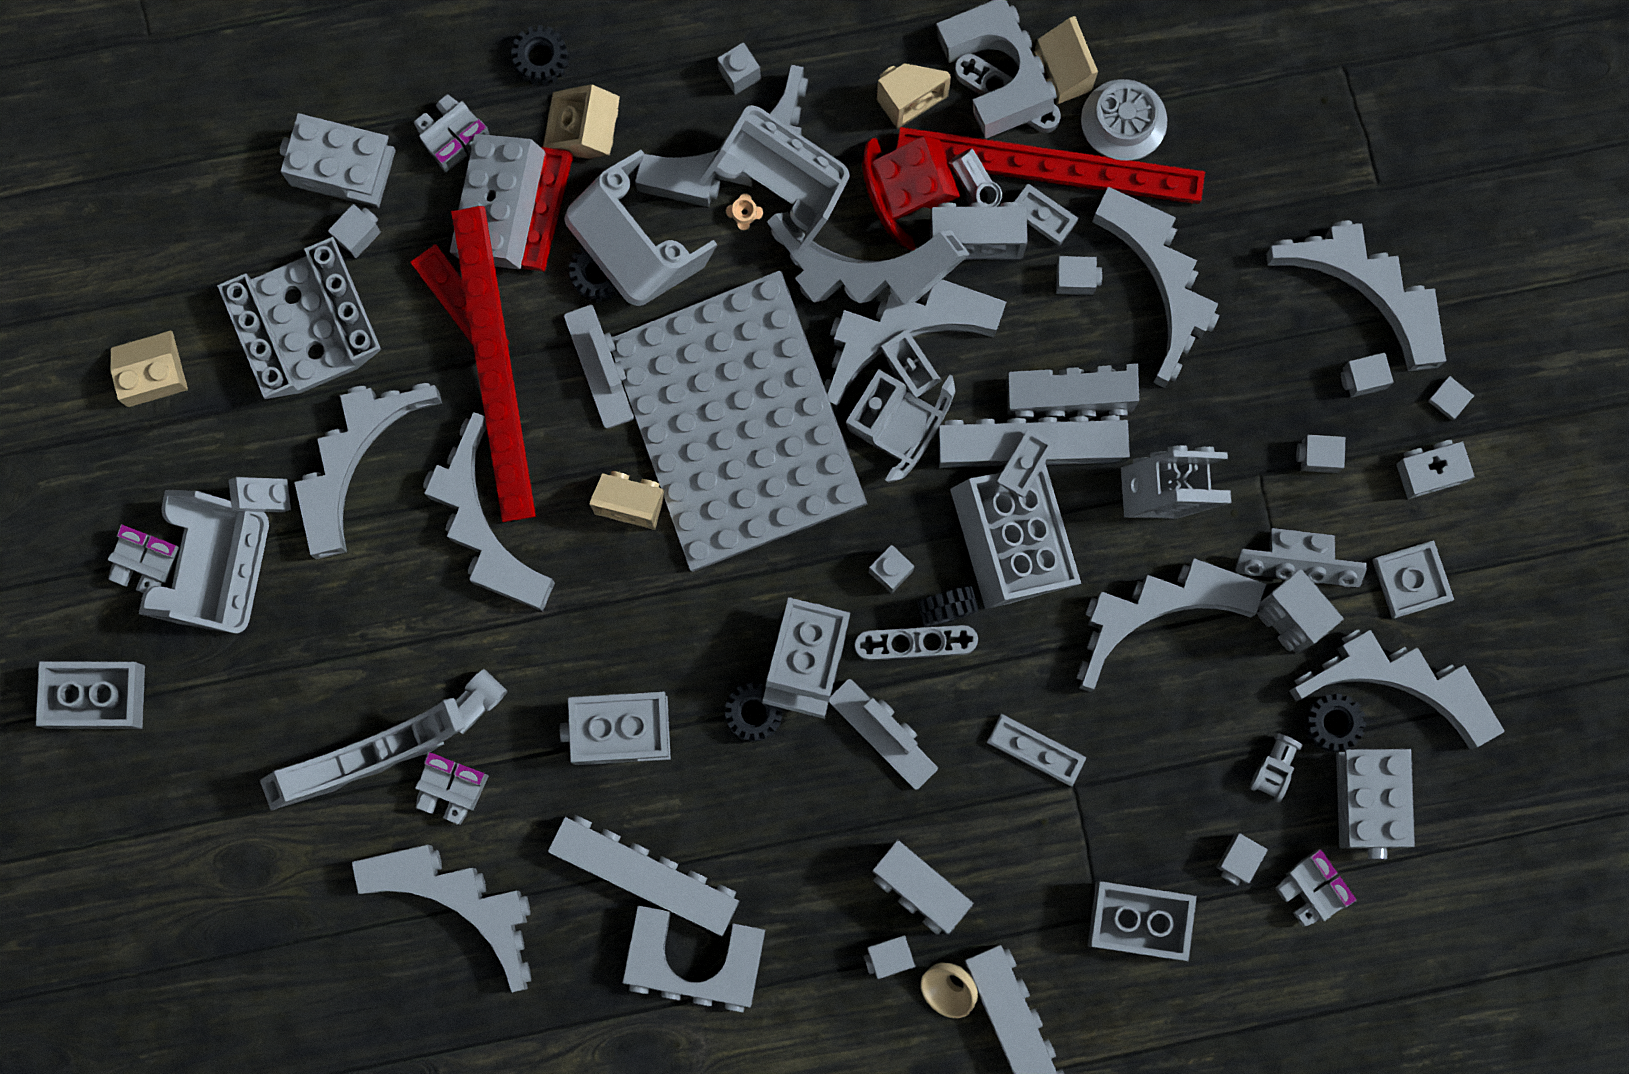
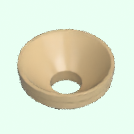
[921,963,978,1018]

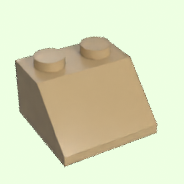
[1033,16,1098,104]
[877,63,951,129]
[543,85,620,158]
[110,331,188,407]
[590,471,664,530]

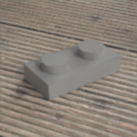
[1015,184,1078,246]
[996,427,1056,499]
[229,477,291,512]

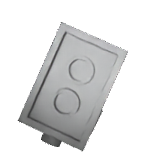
[280,113,396,208]
[1121,446,1231,519]
[762,597,850,718]
[560,692,671,765]
[1336,749,1415,859]

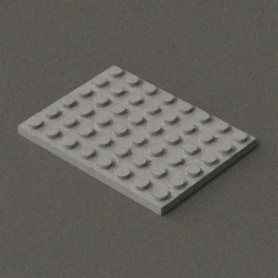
[612,271,867,572]

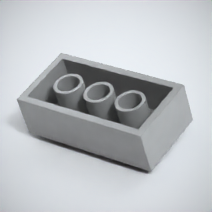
[450,134,545,269]

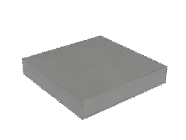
[1372,540,1454,619]

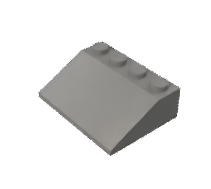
[950,464,1081,609]

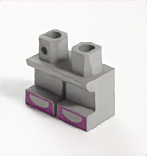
[414,95,490,173]
[108,524,180,593]
[416,752,489,825]
[1275,849,1356,927]

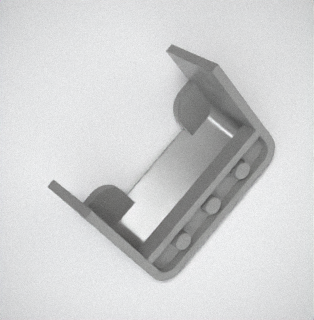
[698,106,850,252]
[564,150,717,306]

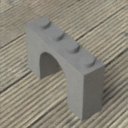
[936,0,1057,139]
[623,906,766,1012]

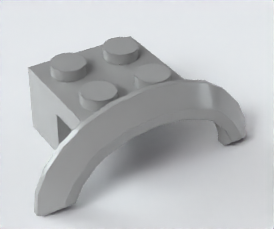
[846,369,955,483]

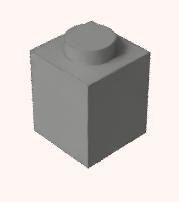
[718,42,761,95]
[328,204,381,259]
[1056,256,1102,295]
[1341,353,1394,397]
[1296,435,1345,473]
[869,545,915,594]
[1216,833,1268,886]
[864,936,915,979]

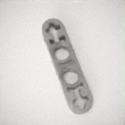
[955,54,1061,133]
[855,625,978,661]

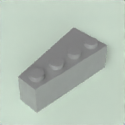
[1006,364,1139,420]

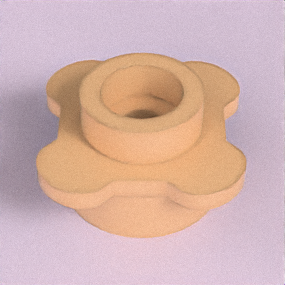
[726,194,763,230]

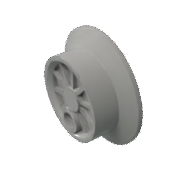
[1081,79,1167,161]

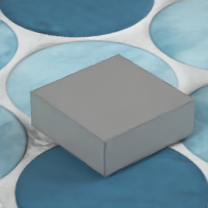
[1428,376,1474,421]

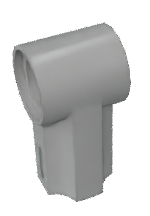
[948,148,1002,207]
[456,669,507,734]

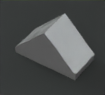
[881,329,942,399]

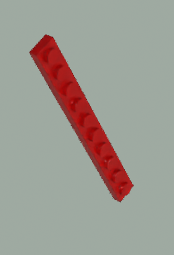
[897,127,1205,204]
[451,206,536,522]

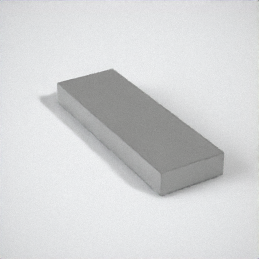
[987,714,1086,787]

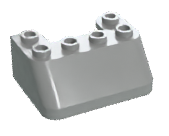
[139,490,269,633]

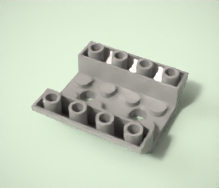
[217,237,381,399]

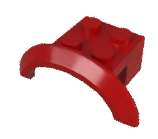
[862,136,960,251]

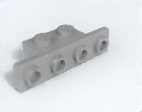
[564,305,634,429]
[1236,528,1367,587]
[829,679,938,790]

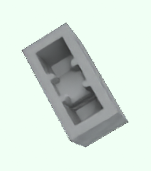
[1396,440,1475,499]

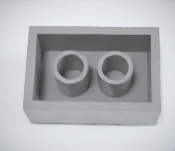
[929,202,1027,259]
[1257,569,1344,654]
[36,662,145,729]
[872,840,974,935]
[1087,882,1197,961]

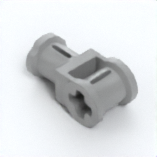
[1250,733,1302,802]

